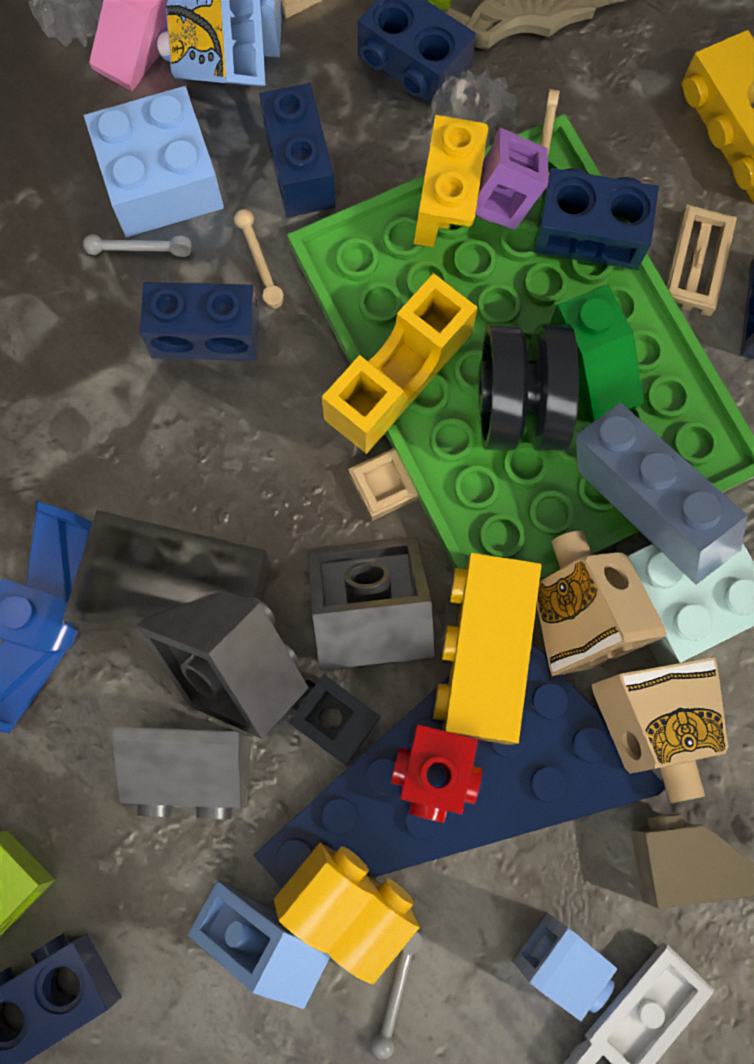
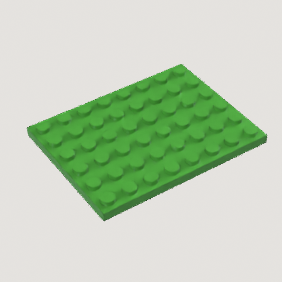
[287,114,754,581]

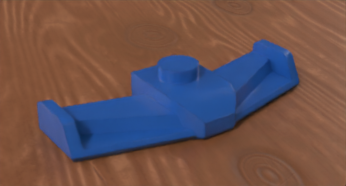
[0,501,92,734]

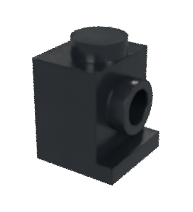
[288,674,381,766]

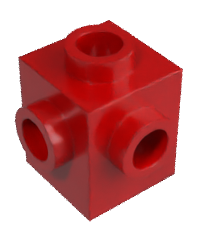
[391,725,482,823]

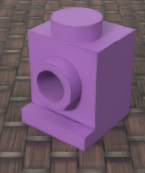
[475,127,548,230]

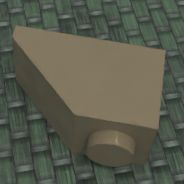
[631,814,754,909]

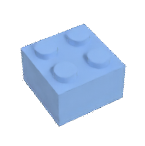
[84,86,224,238]

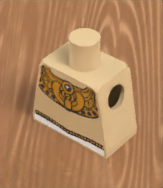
[537,530,667,676]
[591,657,728,803]

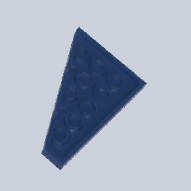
[254,642,666,888]

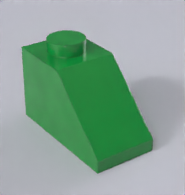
[550,284,644,424]

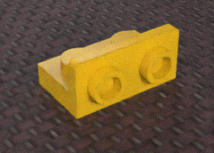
[413,115,488,248]

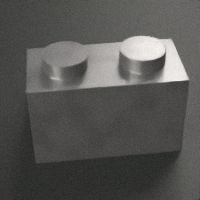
[308,538,435,671]
[136,590,308,739]
[112,727,252,820]

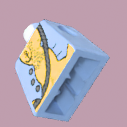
[157,0,265,86]

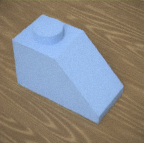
[188,880,330,1009]
[512,913,617,1021]

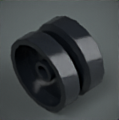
[478,323,579,451]

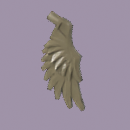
[446,0,627,50]

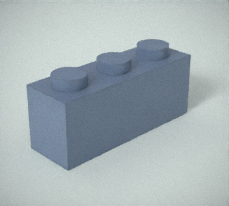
[576,402,748,585]

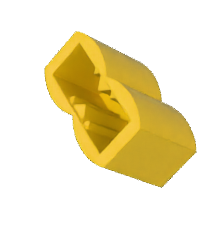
[274,843,420,984]

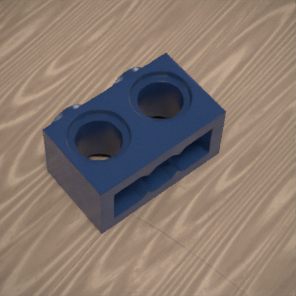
[358,0,476,107]
[259,83,336,218]
[533,168,659,270]
[140,282,260,361]
[0,933,122,1064]

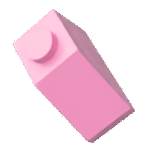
[89,0,168,92]

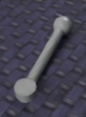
[83,234,192,257]
[371,931,422,1060]

